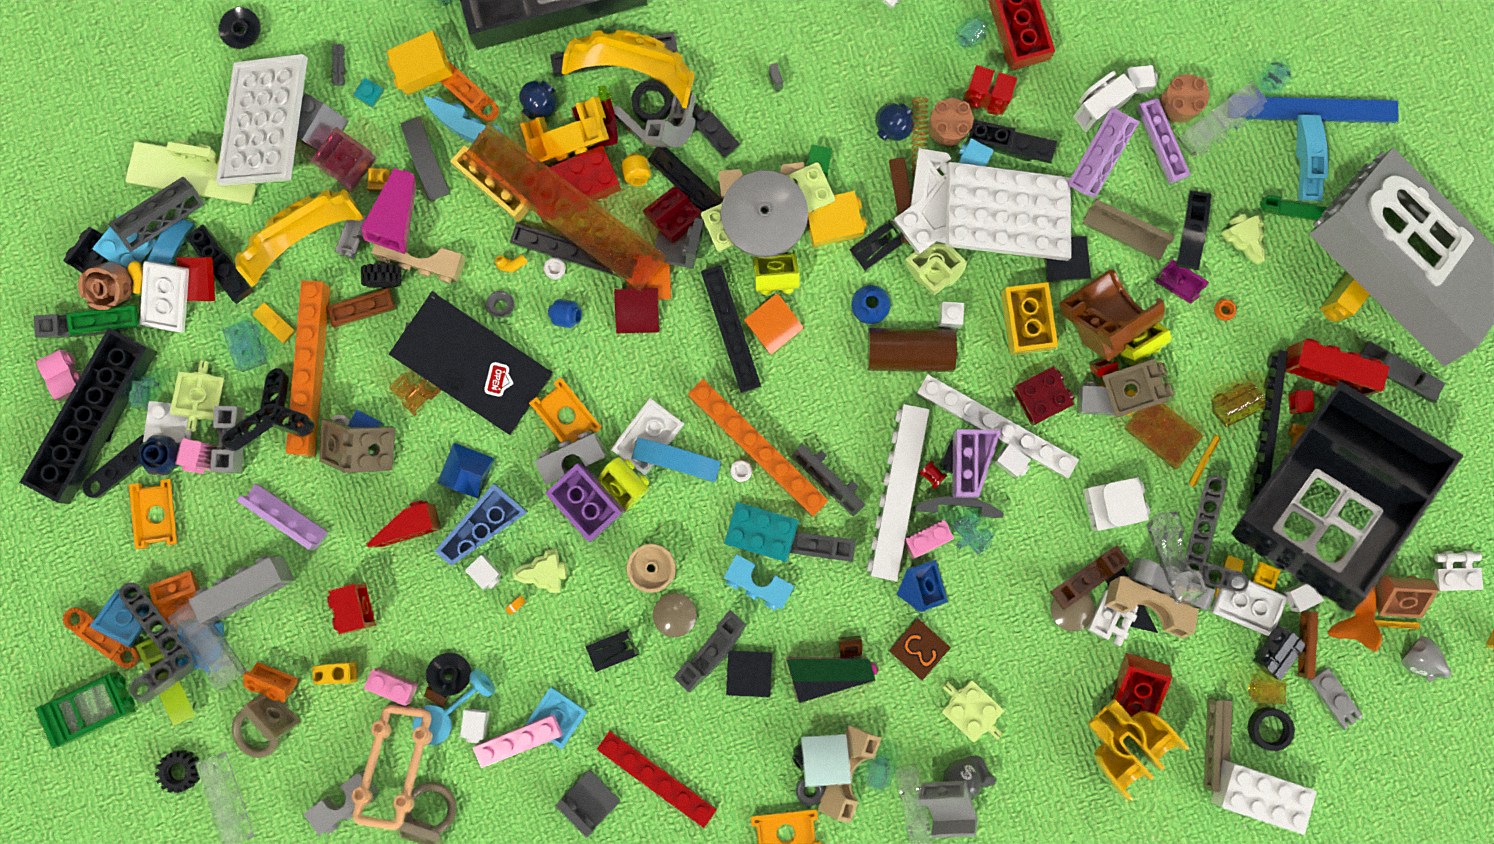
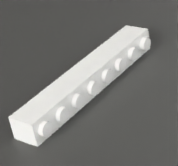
[866,404,929,581]

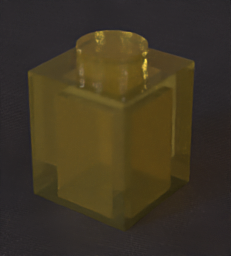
[1248,679,1286,705]

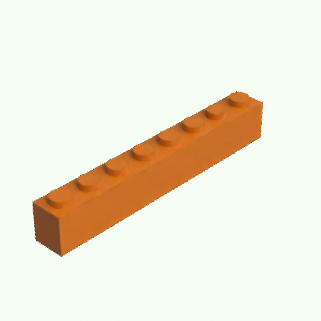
[286,280,330,457]
[688,379,829,517]

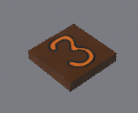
[889,618,951,681]

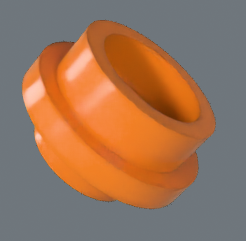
[1214,299,1236,321]

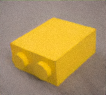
[387,30,453,95]
[807,191,867,248]
[1319,273,1370,322]

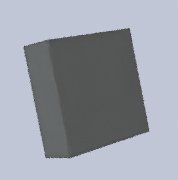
[768,62,783,91]

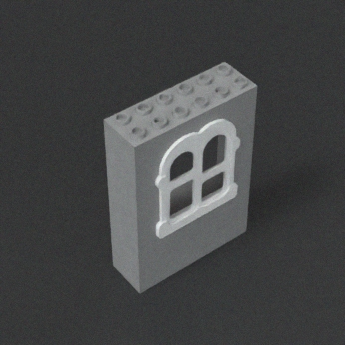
[1309,148,1494,366]

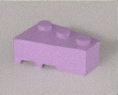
[952,429,1002,498]

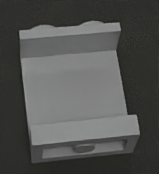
[918,781,978,838]

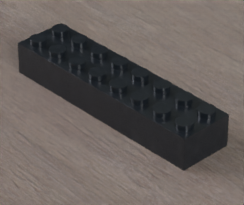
[19,328,157,504]

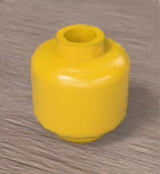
[621,153,651,187]

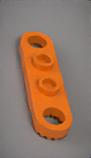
[440,61,499,122]
[62,607,141,668]

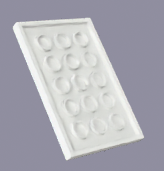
[216,54,308,186]
[946,162,1071,261]

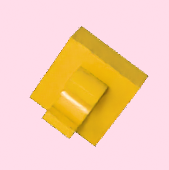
[367,168,392,192]

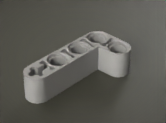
[1128,558,1215,611]

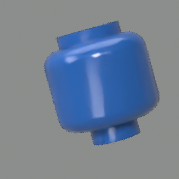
[548,299,582,328]

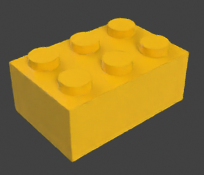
[1001,282,1058,355]

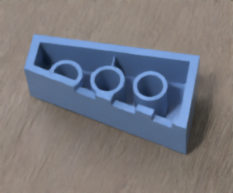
[434,483,528,566]

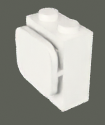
[1073,71,1137,133]
[1083,477,1150,531]

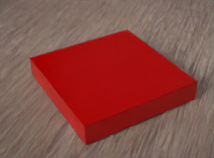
[176,257,215,301]

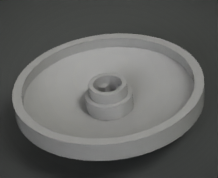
[721,170,808,258]

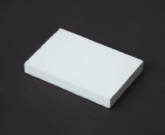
[140,261,189,333]
[611,398,685,476]
[1210,577,1288,636]

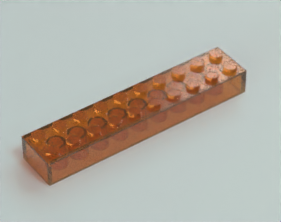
[462,123,667,294]

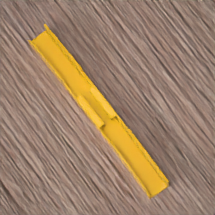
[1188,434,1221,487]
[1374,620,1420,629]

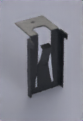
[849,220,902,271]
[586,629,640,672]

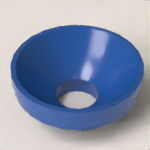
[851,285,890,324]

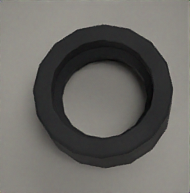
[631,80,672,123]
[1247,707,1295,751]

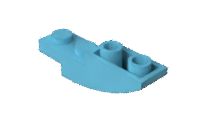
[423,96,506,146]
[1296,115,1328,201]

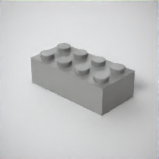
[189,555,295,624]

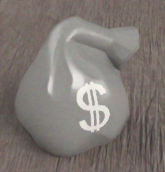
[1401,636,1452,682]

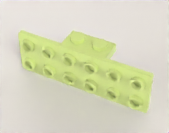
[125,140,257,205]
[701,162,835,252]

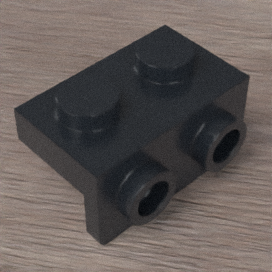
[63,227,108,273]

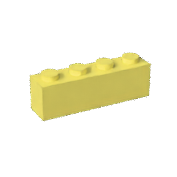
[450,145,532,223]

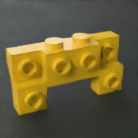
[520,96,609,166]

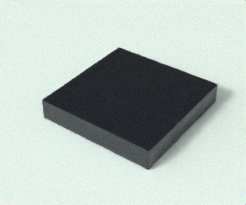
[1044,236,1091,282]
[726,650,772,697]

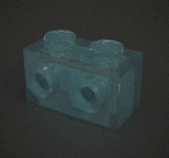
[222,320,268,372]

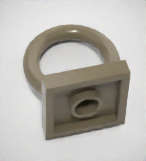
[232,695,301,758]
[395,782,457,844]

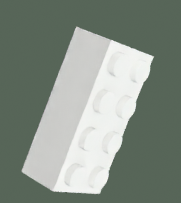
[1210,760,1317,835]

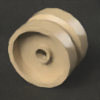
[627,544,677,593]

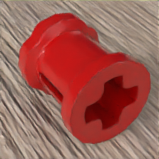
[918,460,947,489]

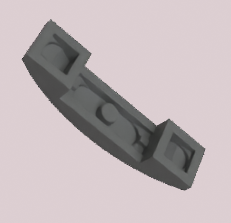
[400,116,450,201]
[34,314,128,338]
[913,496,1004,518]
[790,532,856,562]
[673,610,747,692]

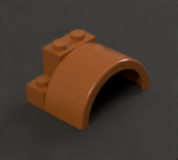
[1059,269,1165,361]

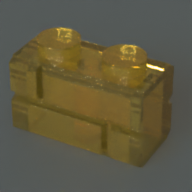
[1211,380,1265,427]

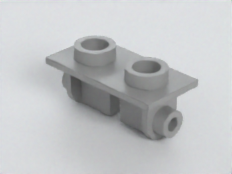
[334,215,367,260]

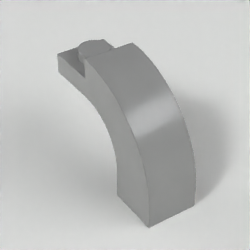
[643,93,696,147]

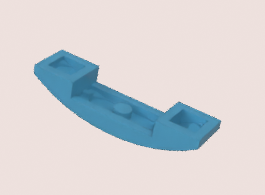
[141,219,195,295]
[631,438,721,482]

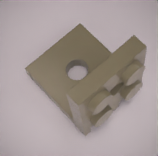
[1102,359,1176,418]
[319,419,396,473]

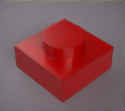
[1089,359,1119,378]

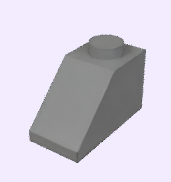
[1077,382,1116,416]

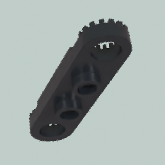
[83,435,144,498]

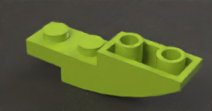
[136,639,196,727]

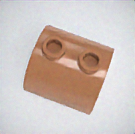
[1376,574,1439,618]

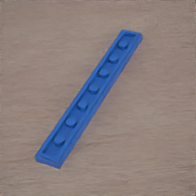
[1227,96,1398,123]

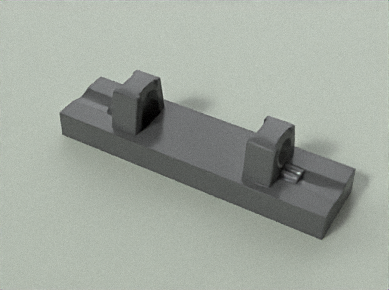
[1360,341,1446,403]
[791,444,865,517]

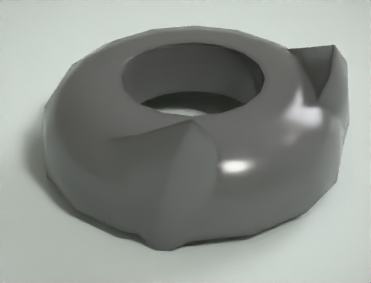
[486,291,514,318]
[796,778,824,806]

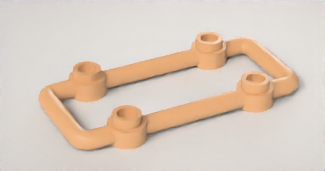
[352,704,433,830]

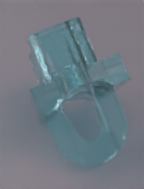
[952,513,994,555]

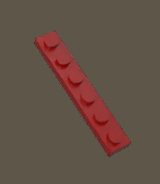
[596,730,717,828]

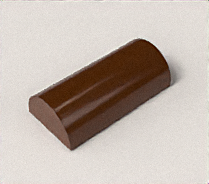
[867,328,957,372]

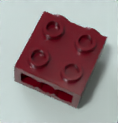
[1011,366,1075,426]

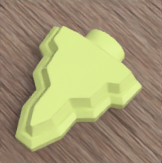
[1221,213,1265,265]
[513,549,567,593]

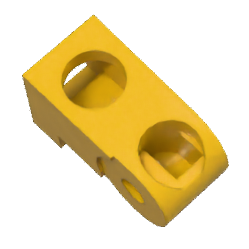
[312,662,358,684]

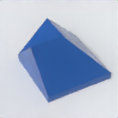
[437,443,494,498]
[897,560,948,612]

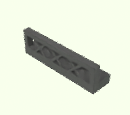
[108,176,204,252]

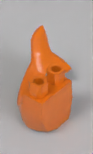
[1327,555,1382,651]

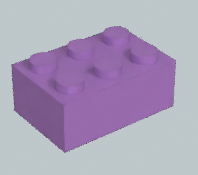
[545,463,626,542]

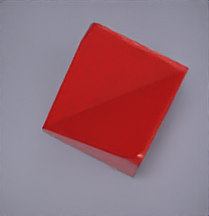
[1288,390,1314,414]

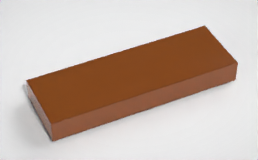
[327,288,396,328]
[1297,611,1318,679]

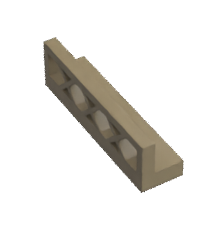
[1082,199,1175,261]
[1204,698,1232,792]

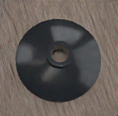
[219,7,261,49]
[426,653,471,696]

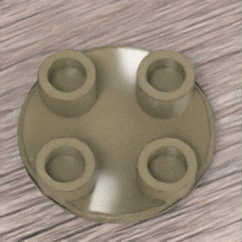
[653,593,697,637]
[1051,594,1095,631]

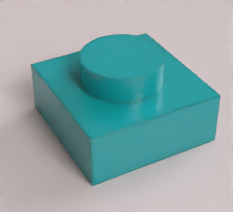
[353,77,384,108]

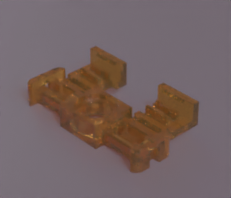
[389,373,441,415]

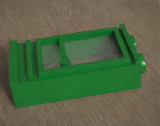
[35,672,136,749]

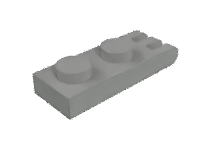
[1308,667,1363,730]

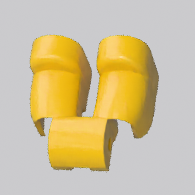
[1087,699,1189,801]

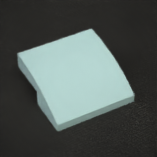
[801,734,851,787]

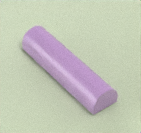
[1137,98,1191,185]

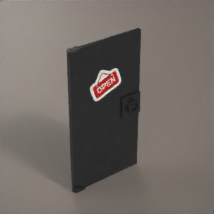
[388,291,553,435]

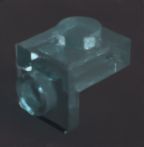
[129,377,162,409]

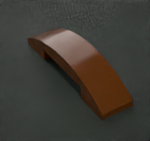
[1050,545,1130,610]

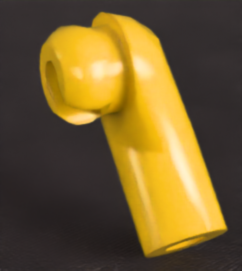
[494,254,528,273]
[128,261,143,294]

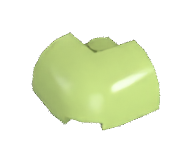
[905,243,967,295]

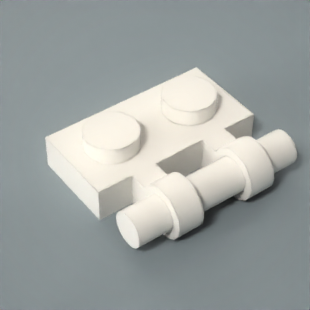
[1434,550,1483,591]
[1087,590,1139,647]

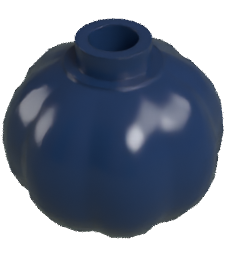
[519,80,558,119]
[875,103,914,141]
[138,435,180,476]

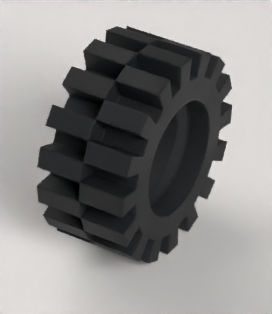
[361,263,401,288]
[155,750,202,793]

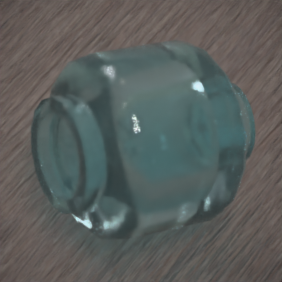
[956,16,988,49]
[1258,62,1291,94]
[863,756,895,791]

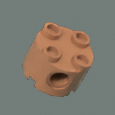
[1160,74,1209,124]
[927,98,973,147]
[78,262,133,310]

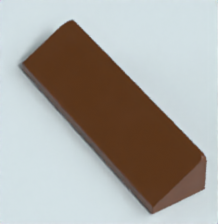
[889,157,912,246]

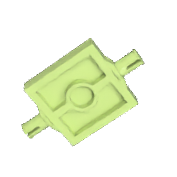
[170,360,225,432]
[941,679,1004,743]

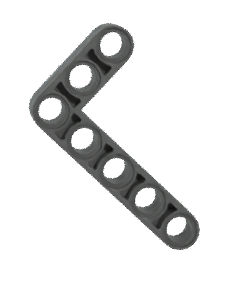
[1182,475,1249,594]
[119,582,195,703]

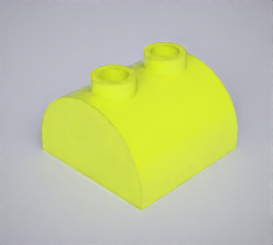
[753,253,800,295]
[1119,323,1171,366]
[598,456,649,513]

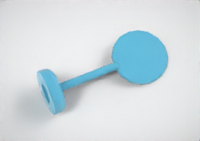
[413,668,496,745]

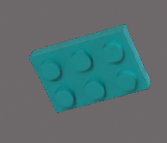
[724,502,800,562]

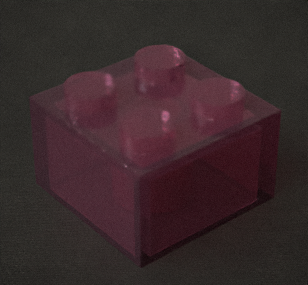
[310,127,377,192]

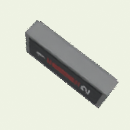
[613,105,646,145]

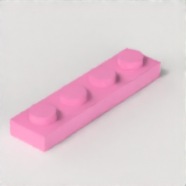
[473,714,563,768]

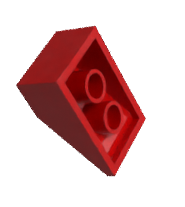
[367,500,442,548]
[1111,653,1173,717]

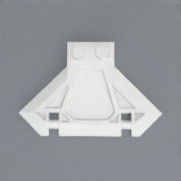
[893,148,952,255]

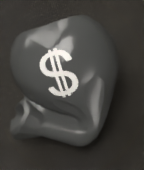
[943,756,997,799]

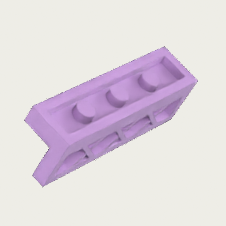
[1068,107,1140,198]
[236,483,329,550]

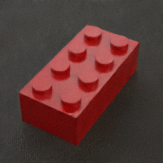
[988,0,1055,71]
[523,145,621,223]
[1285,338,1390,396]

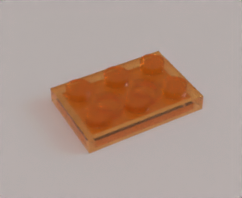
[1124,403,1204,470]

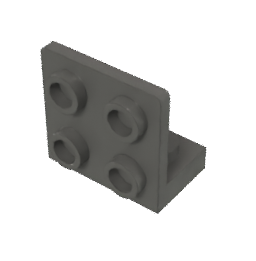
[652,218,704,269]
[555,770,620,838]

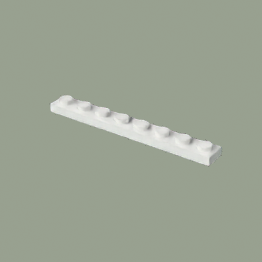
[916,374,1079,479]

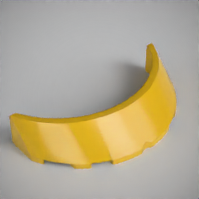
[562,30,695,109]
[235,189,364,286]

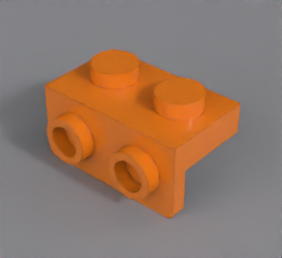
[243,662,298,703]

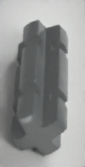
[332,44,345,86]

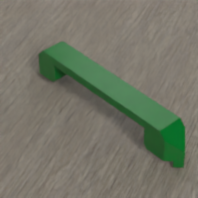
[1259,195,1328,221]

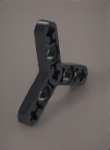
[222,368,314,451]

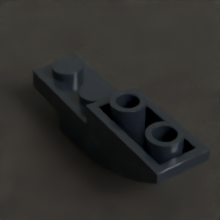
[968,120,1057,164]
[1176,190,1211,270]
[186,224,254,304]

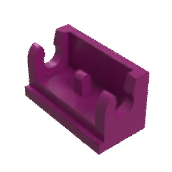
[1154,259,1209,304]

